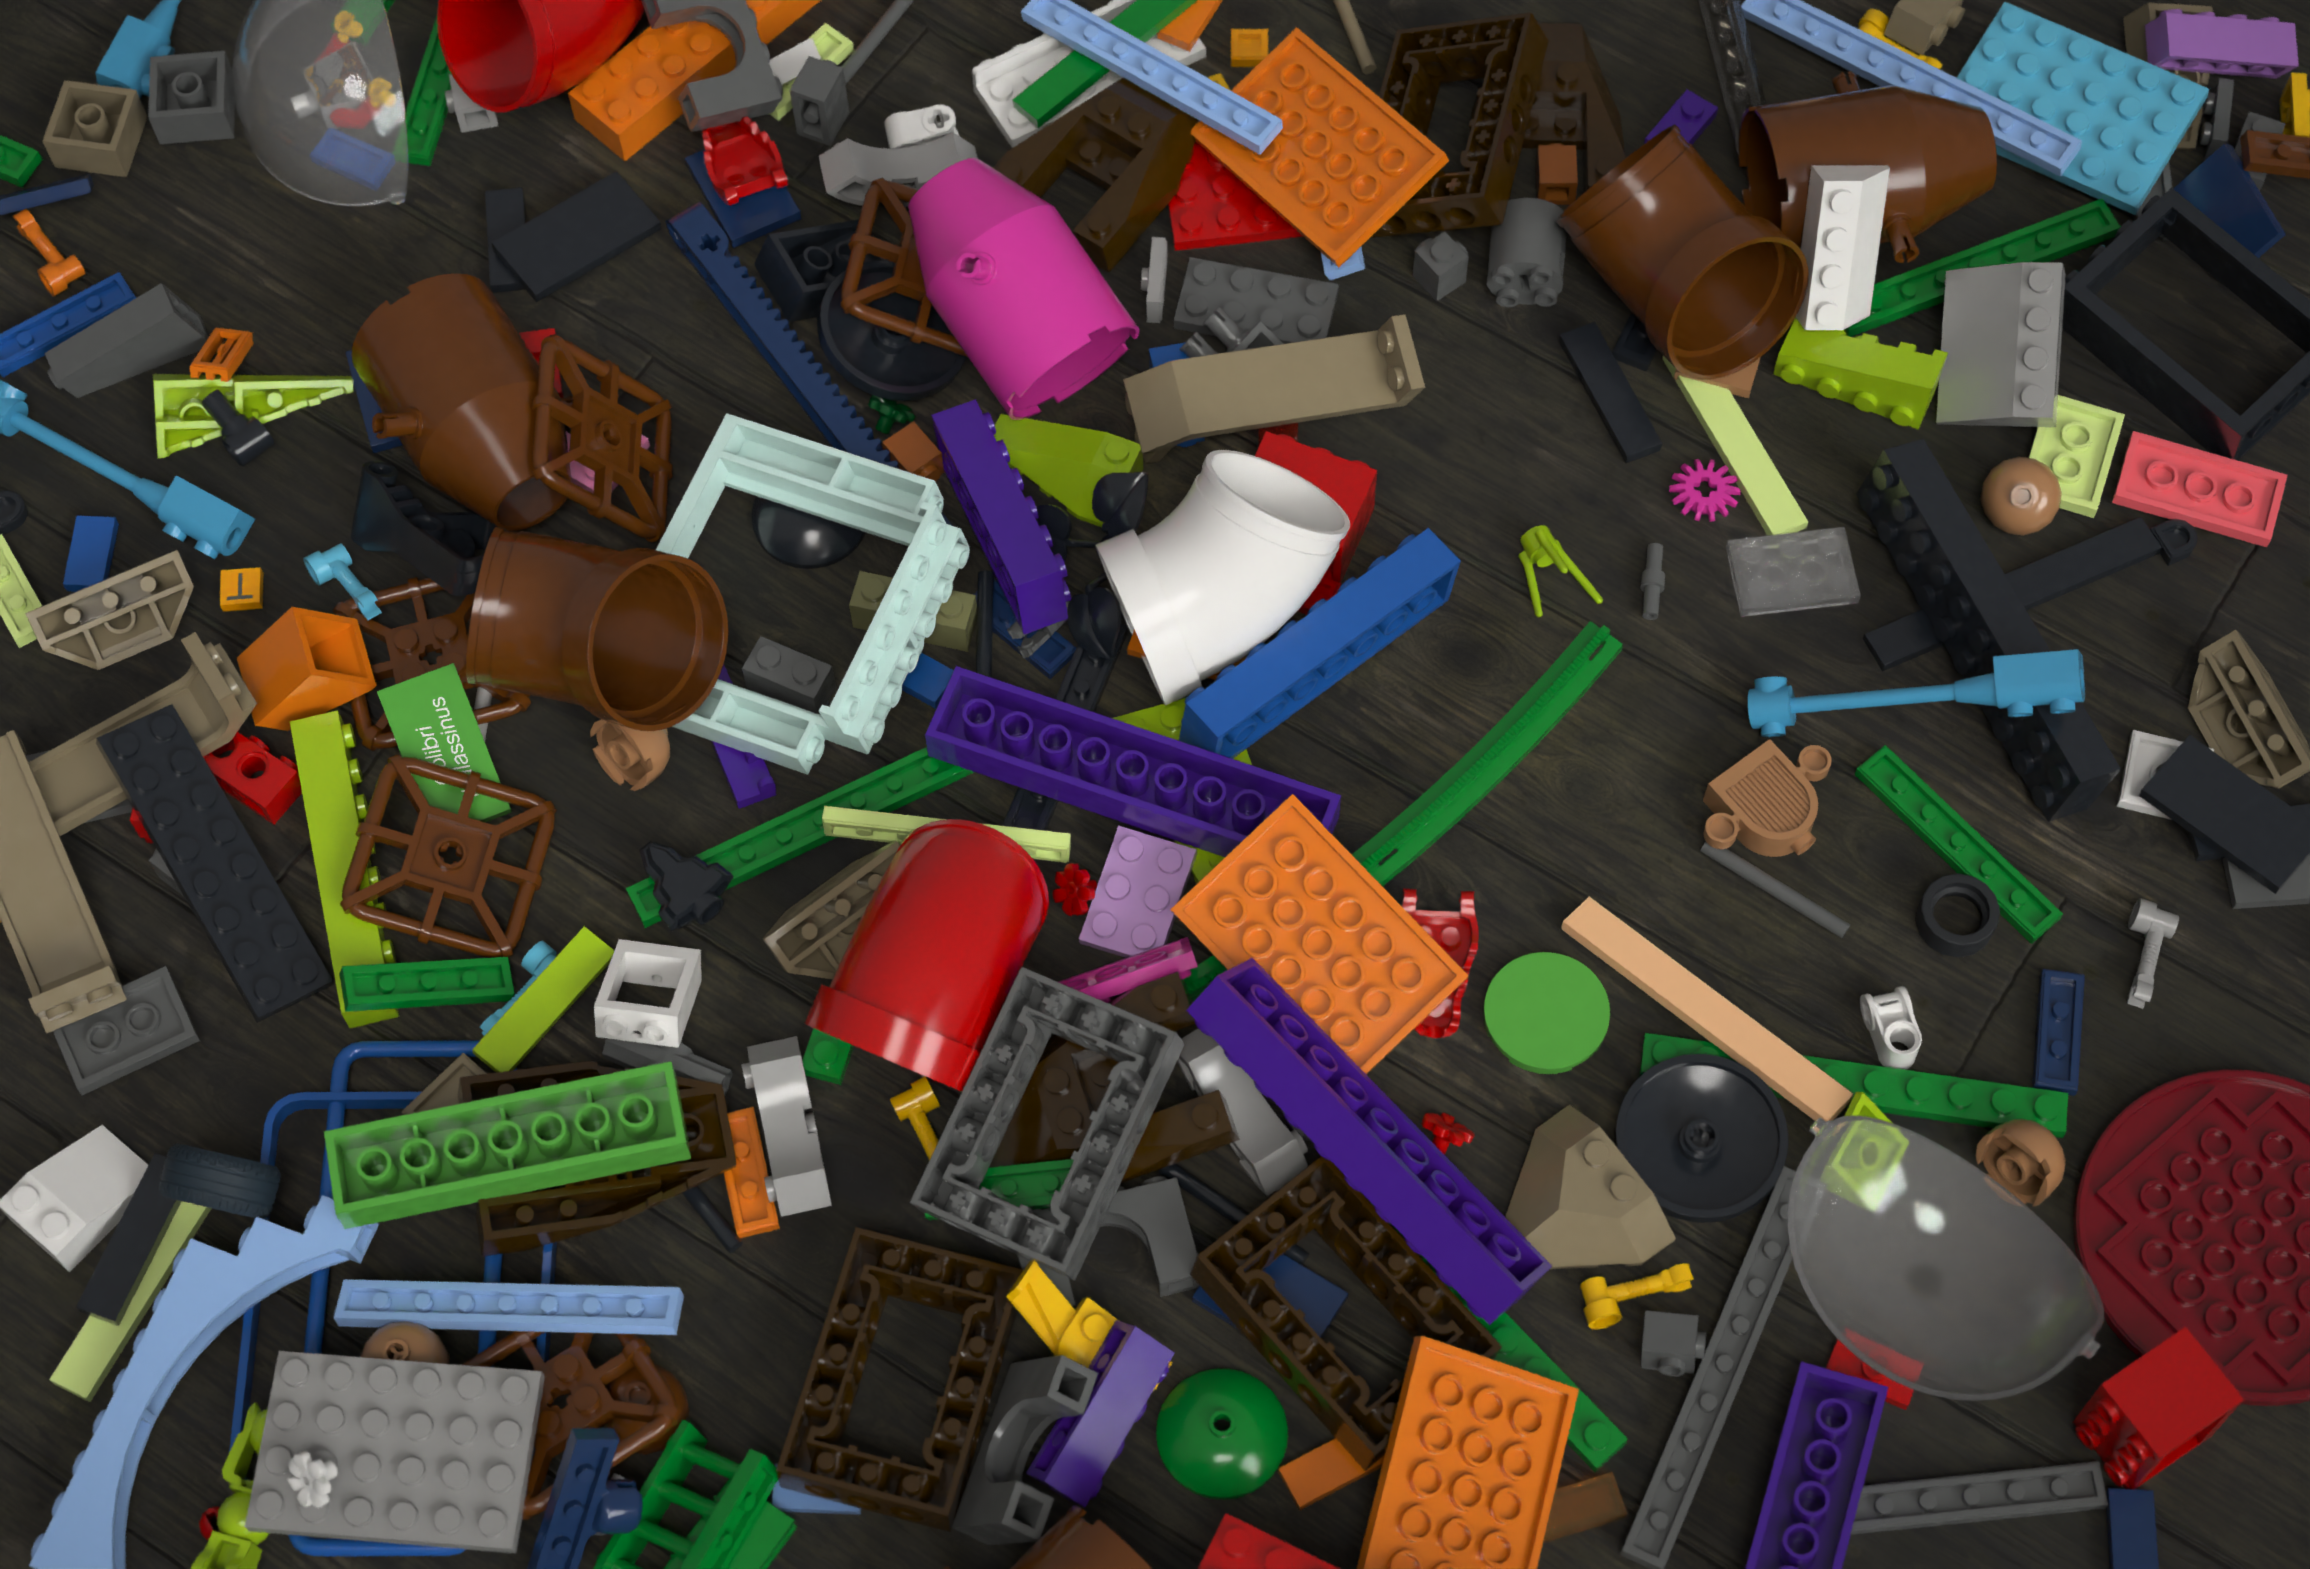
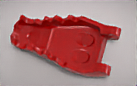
[701,116,788,206]
[1401,888,1479,1038]

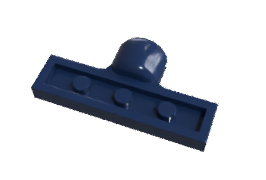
[527,1428,643,1569]

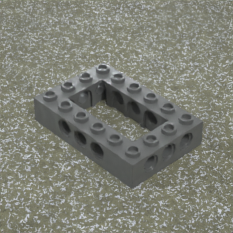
[910,967,1185,1280]

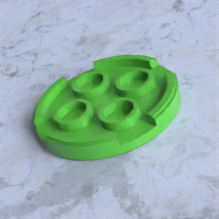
[1483,952,1610,1074]

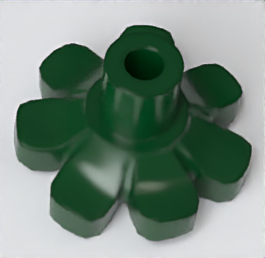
[868,395,916,434]

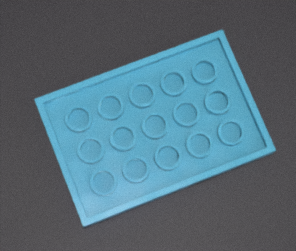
[1957,2,2209,215]

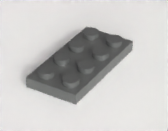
[1174,257,1339,344]

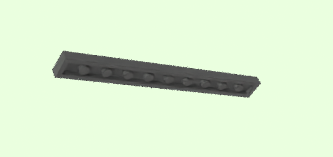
[1620,1166,1824,1569]

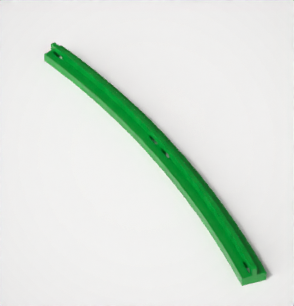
[1174,621,1623,1032]

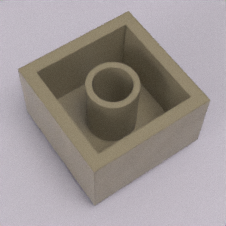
[43,80,148,177]

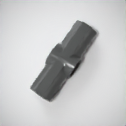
[602,1031,733,1096]

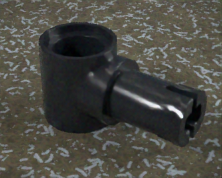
[201,389,274,467]

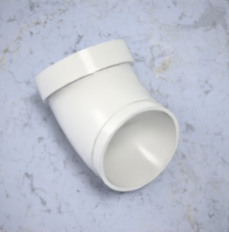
[1095,450,1350,706]

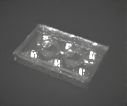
[1726,527,1861,617]

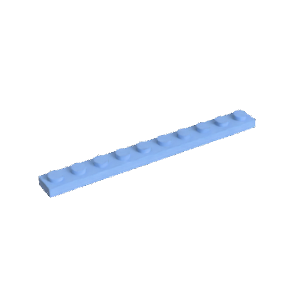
[1740,0,2082,177]

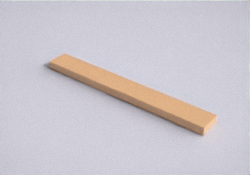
[1561,897,1853,1128]

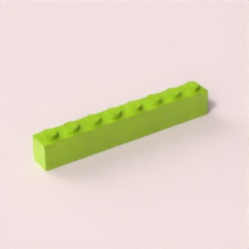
[290,710,399,1029]

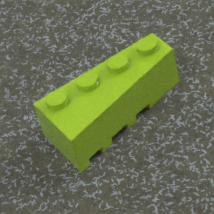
[1773,318,1948,430]

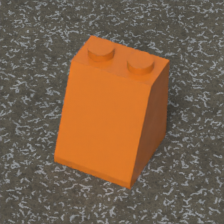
[237,607,376,731]

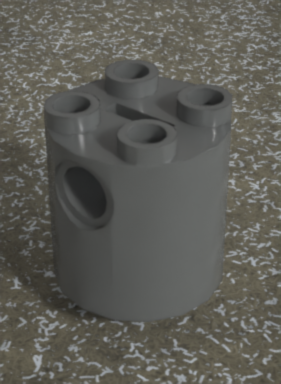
[1487,198,1567,307]

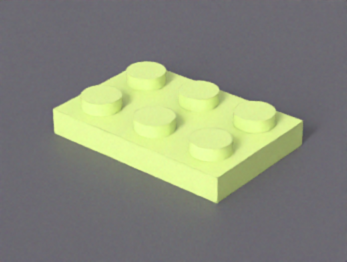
[2028,395,2125,518]

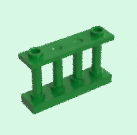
[593,1420,778,1569]

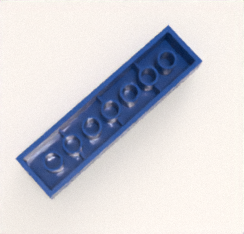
[1179,528,1461,759]

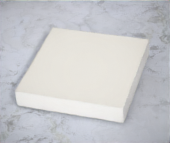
[2117,730,2214,820]

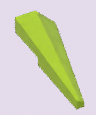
[153,374,353,458]

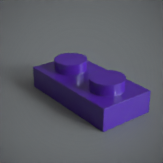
[1644,89,1718,144]

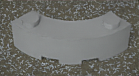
[819,132,977,207]
[1177,1029,1308,1196]
[742,1036,832,1217]

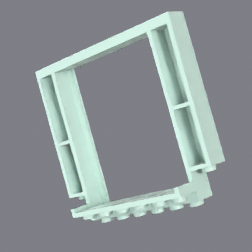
[656,413,970,775]

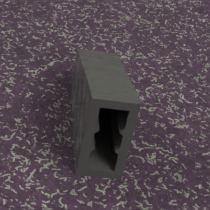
[45,283,209,398]

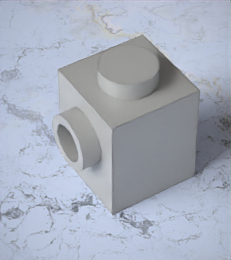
[445,74,498,132]

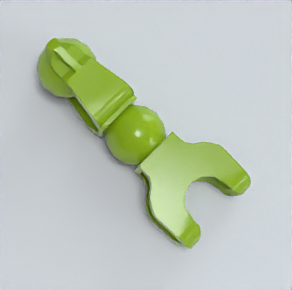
[191,1402,270,1569]

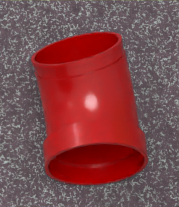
[437,0,645,113]
[804,819,1049,1091]

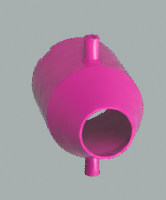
[908,158,1139,420]

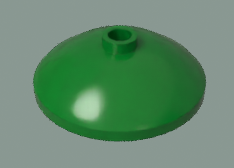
[1156,1369,1288,1500]

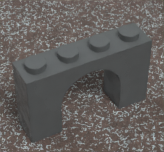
[641,0,783,132]
[1017,1176,1200,1309]
[952,1355,1098,1545]

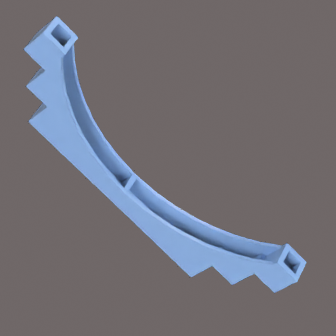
[29,1195,379,1569]

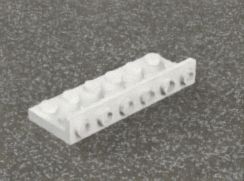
[972,0,1206,148]

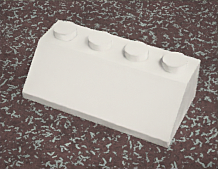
[1796,165,1890,330]

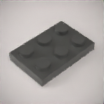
[53,966,200,1095]

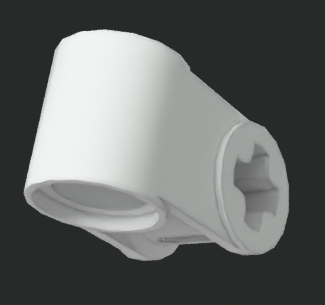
[884,105,959,149]
[1860,986,1922,1070]

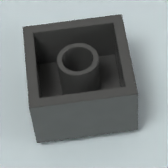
[148,51,235,144]

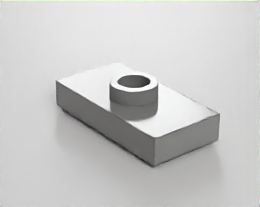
[1141,237,1167,323]

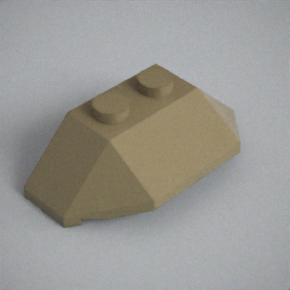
[25,550,194,670]
[2188,630,2310,789]
[762,841,900,980]

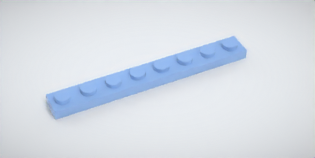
[1021,0,1283,155]
[334,1279,684,1335]

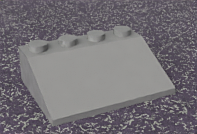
[1936,262,2065,427]

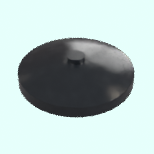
[817,261,966,401]
[1615,1054,1789,1223]

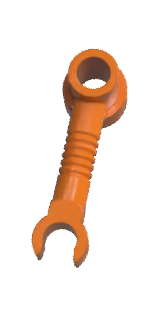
[13,209,85,296]

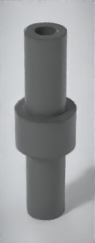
[1640,543,1665,620]

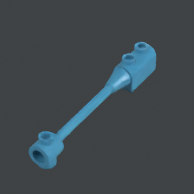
[95,0,181,98]
[0,380,255,559]
[1748,649,2085,737]

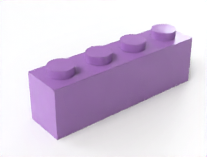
[2145,9,2299,78]

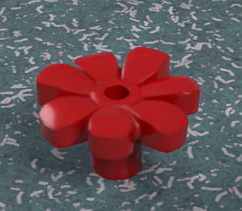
[1053,863,1098,916]
[1421,1112,1475,1155]

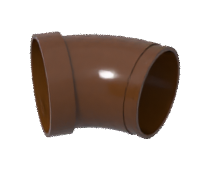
[1556,124,1809,380]
[466,527,728,731]

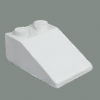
[0,1125,148,1273]

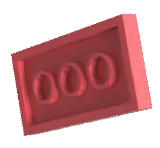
[2112,431,2288,547]

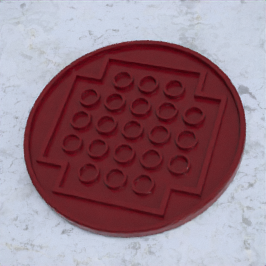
[2073,1070,2310,1406]

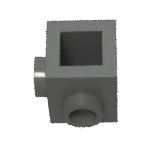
[1413,231,1469,302]
[1641,1310,1706,1376]

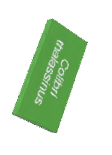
[377,663,512,822]

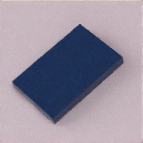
[2173,144,2286,258]
[685,149,801,248]
[1192,1254,1348,1339]

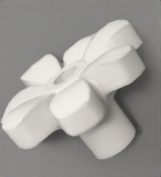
[287,1451,337,1508]

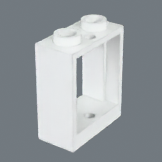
[594,939,702,1048]

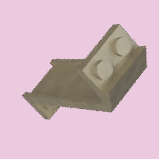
[1123,314,1425,464]
[29,632,257,836]
[0,730,127,1034]

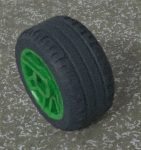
[159,1143,281,1219]

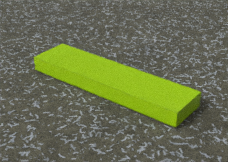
[472,926,614,1073]

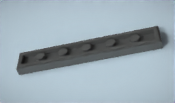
[1851,1461,2108,1535]

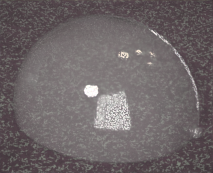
[232,0,408,206]
[1788,1115,2104,1401]

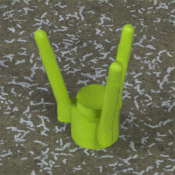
[1518,525,1603,617]

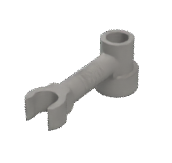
[2127,898,2179,1009]

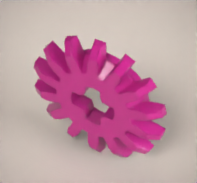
[1669,459,1740,522]

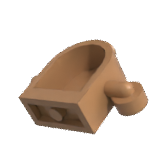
[1703,739,1832,857]

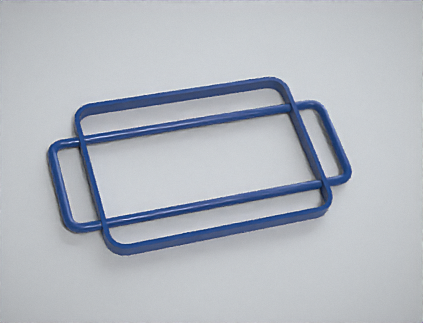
[229,1040,557,1556]

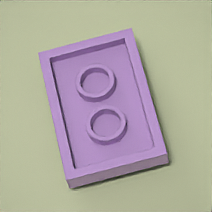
[1079,826,1197,958]

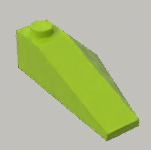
[994,414,1143,527]

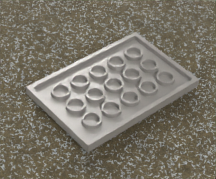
[245,1351,545,1553]

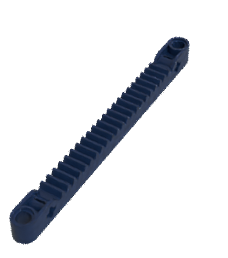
[666,202,970,559]

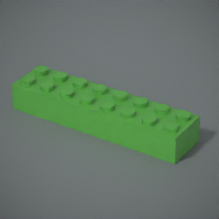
[324,1061,691,1229]

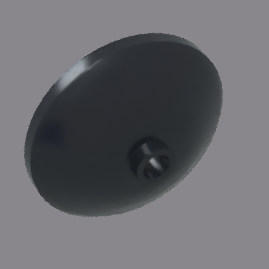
[752,496,866,569]

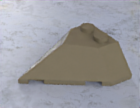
[1505,1105,1676,1269]

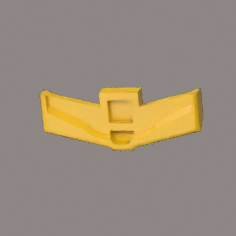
[1006,1259,1172,1392]

